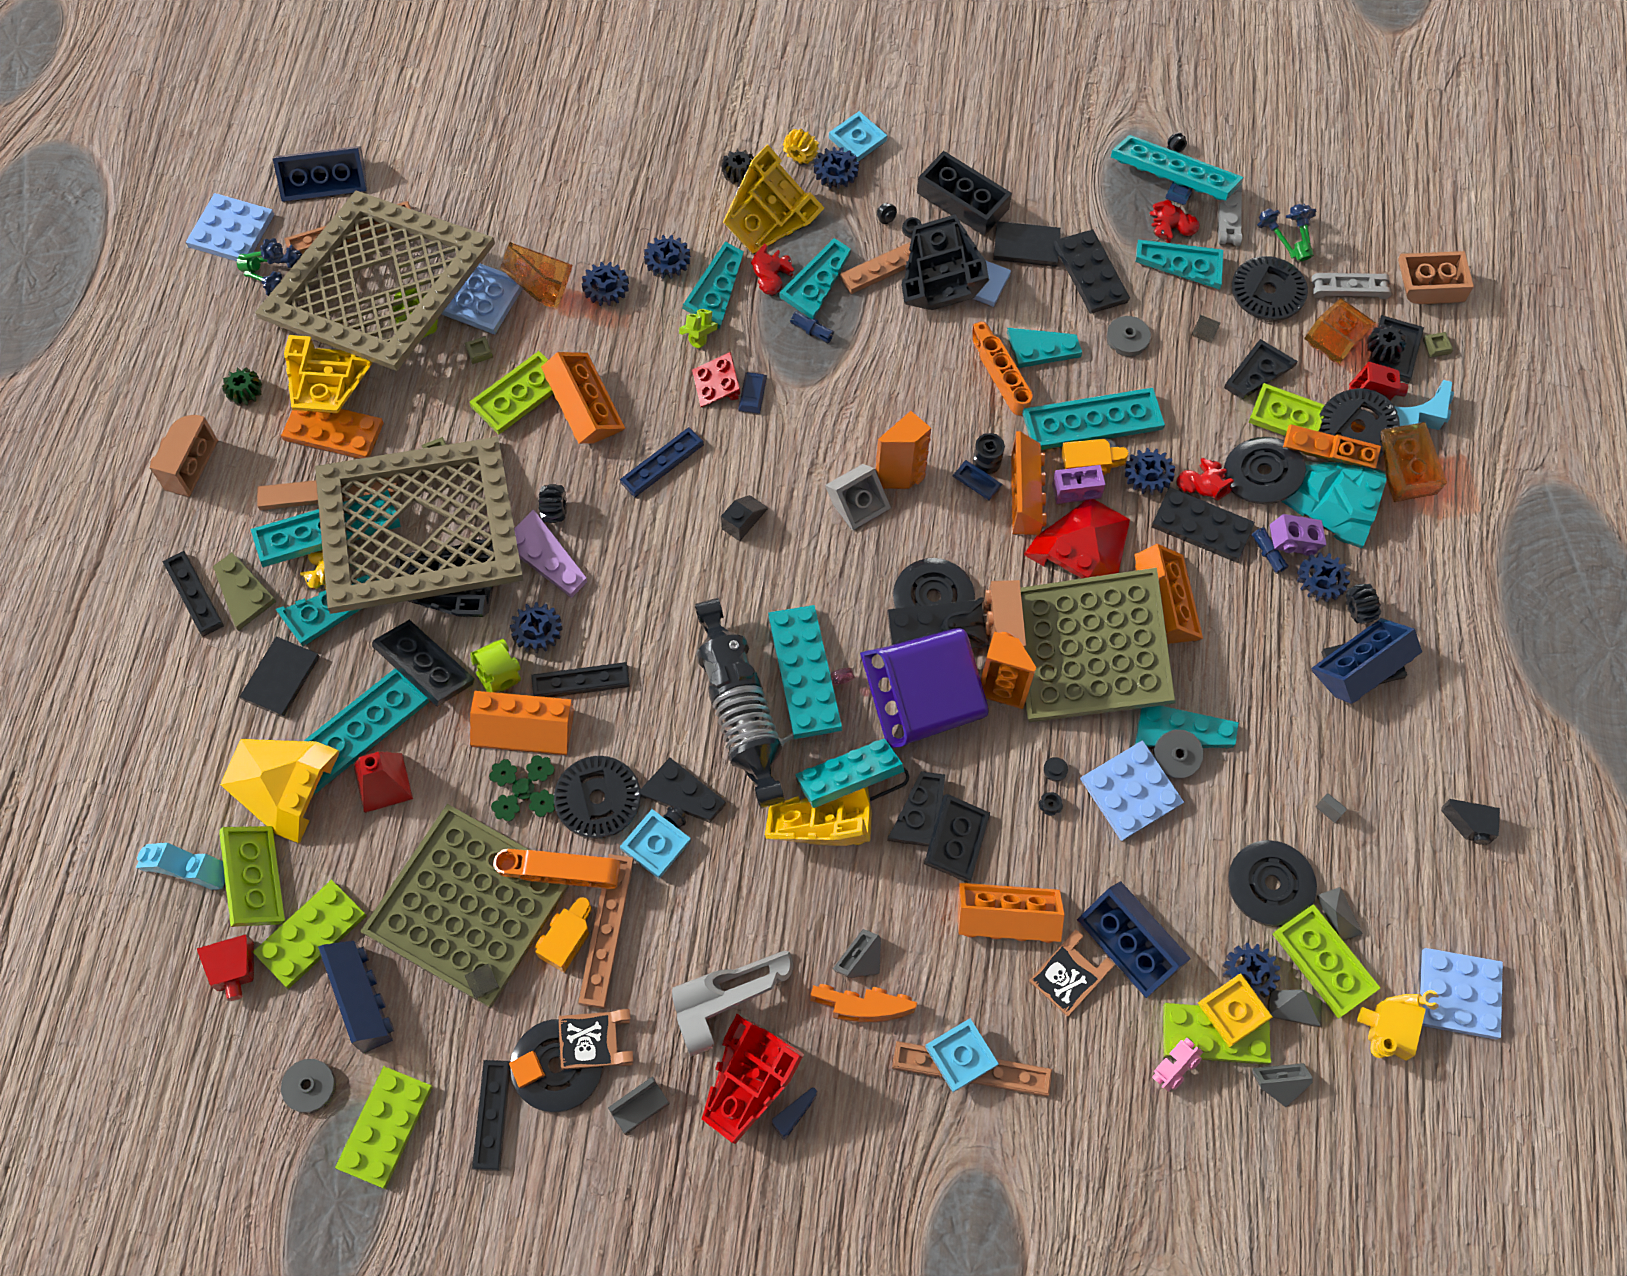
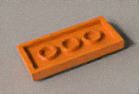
[281,409,384,459]

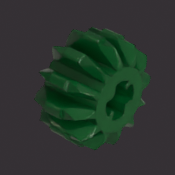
[222,367,262,406]

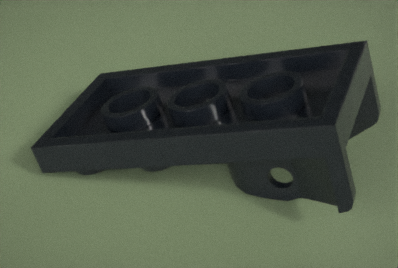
[887,597,990,649]

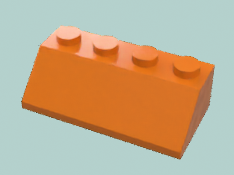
[541,352,626,444]
[875,411,931,489]
[1011,431,1047,535]
[1135,543,1203,644]
[981,631,1036,709]
[470,691,575,755]
[958,883,1064,943]

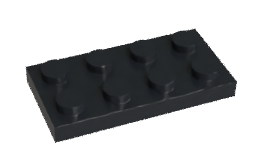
[1054,229,1130,314]
[1151,487,1255,563]
[372,619,475,707]

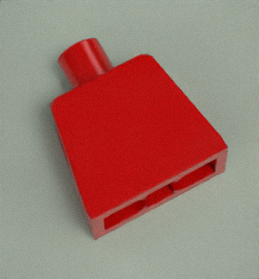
[1349,362,1408,401]
[197,934,254,1001]

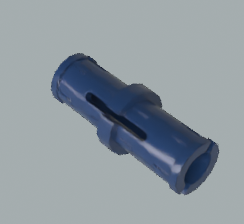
[790,311,834,344]
[1252,527,1289,574]

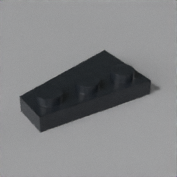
[1224,339,1298,399]
[637,757,726,823]
[887,771,945,847]

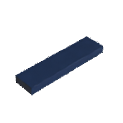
[620,427,704,498]

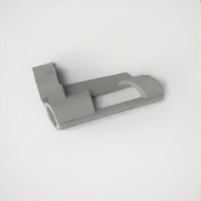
[672,951,793,1057]

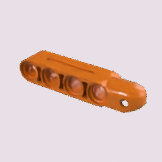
[972,321,1033,416]
[494,849,621,889]

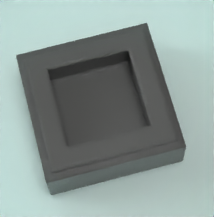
[1316,793,1347,823]

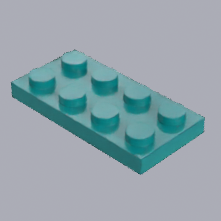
[795,738,905,808]

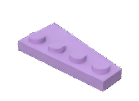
[514,510,587,598]

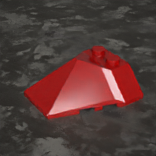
[1024,499,1130,579]
[701,1014,804,1144]

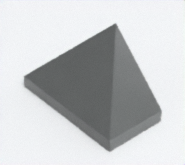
[1317,887,1363,941]
[833,929,881,978]
[1268,990,1322,1027]
[1252,1063,1313,1107]

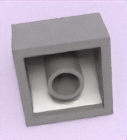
[825,464,891,530]

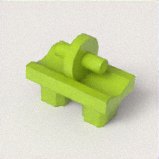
[679,309,718,348]

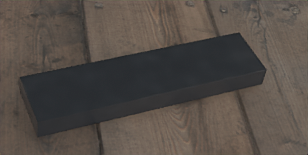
[162,551,224,637]
[531,662,630,698]
[472,1060,510,1171]

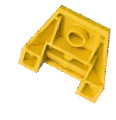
[723,145,824,254]
[284,335,373,413]
[220,739,340,843]
[765,787,872,846]

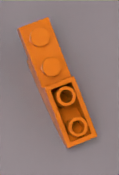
[1283,424,1381,469]
[810,984,917,1022]

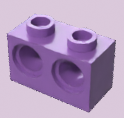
[1052,465,1105,504]
[1270,514,1326,556]

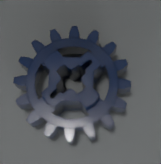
[813,146,859,189]
[644,235,691,279]
[582,262,629,306]
[1125,448,1175,495]
[1297,552,1350,602]
[510,602,563,653]
[1222,943,1280,998]

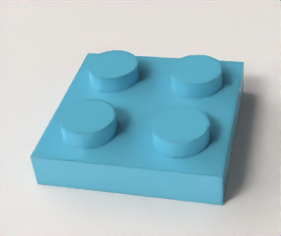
[829,111,887,162]
[620,809,691,879]
[925,1018,998,1093]

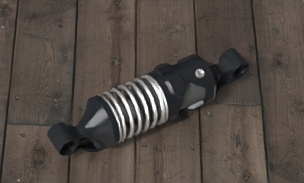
[695,597,785,809]

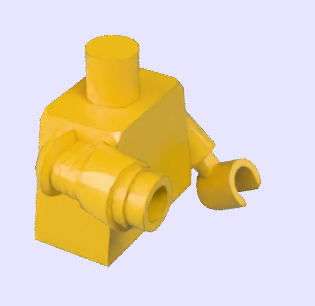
[1357,990,1439,1061]

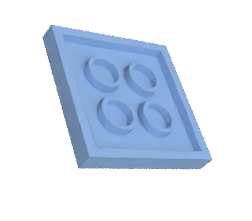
[186,193,274,261]
[441,263,525,335]
[1080,740,1184,841]
[1420,948,1503,1040]

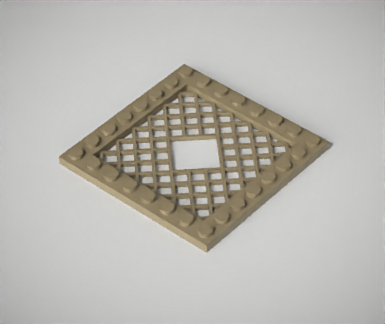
[255,191,495,371]
[315,437,523,614]

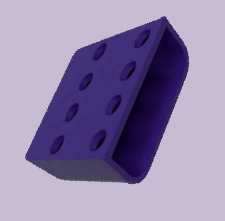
[860,628,989,748]

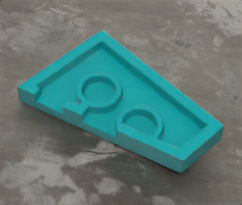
[1007,327,1082,368]

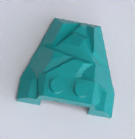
[1281,461,1387,548]

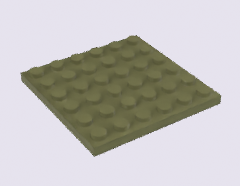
[1020,568,1175,722]
[361,804,570,1009]

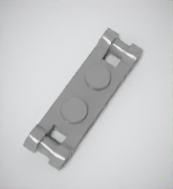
[1218,183,1243,246]
[1312,273,1392,299]

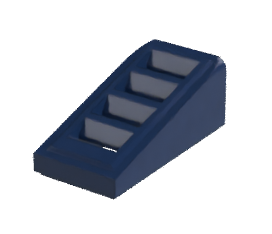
[1165,181,1193,205]
[772,1087,817,1140]

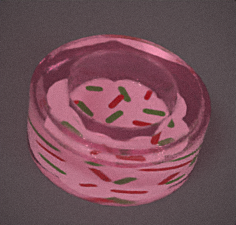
[830,668,855,685]

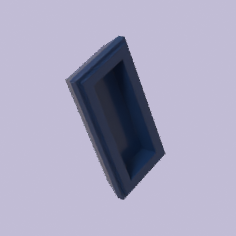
[738,372,767,414]
[952,460,1003,501]

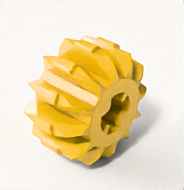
[783,128,819,164]

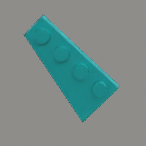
[780,238,851,319]
[682,241,744,329]

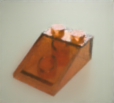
[500,242,573,308]
[1304,298,1376,364]
[1381,422,1447,502]

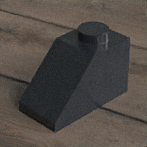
[721,495,768,541]
[1441,799,1500,845]

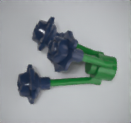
[1257,203,1317,262]
[237,238,302,296]

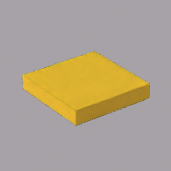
[1197,973,1273,1048]

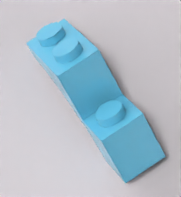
[1394,380,1454,442]
[136,843,225,890]

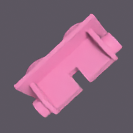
[1152,1038,1203,1091]

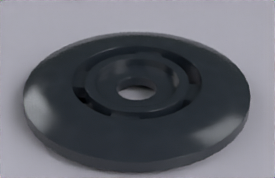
[1232,256,1308,321]
[1319,388,1400,459]
[1224,437,1306,504]
[893,558,975,609]
[554,756,641,839]
[1228,840,1317,926]
[510,1019,603,1113]

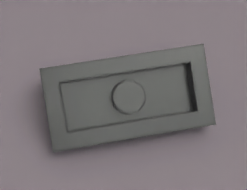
[608,1077,669,1135]

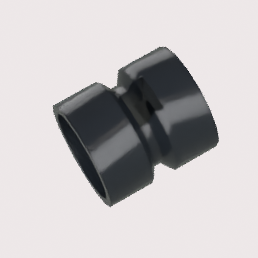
[972,433,1005,474]

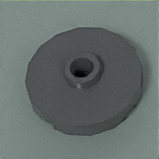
[1106,316,1151,357]
[1153,730,1203,778]
[281,1059,336,1113]

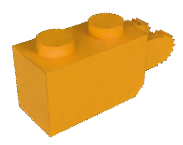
[1062,439,1129,475]
[535,897,592,973]

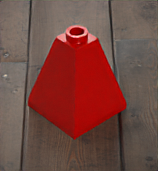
[354,752,413,813]

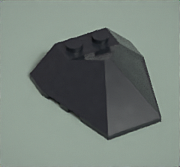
[901,214,989,310]
[393,539,495,617]

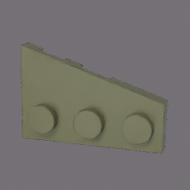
[213,552,276,631]

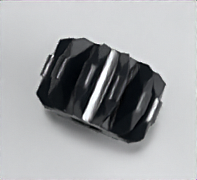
[721,148,754,185]
[1367,324,1406,363]
[538,484,567,523]
[1346,584,1381,624]

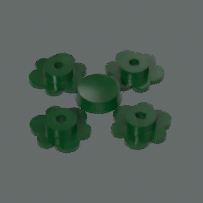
[489,755,555,822]

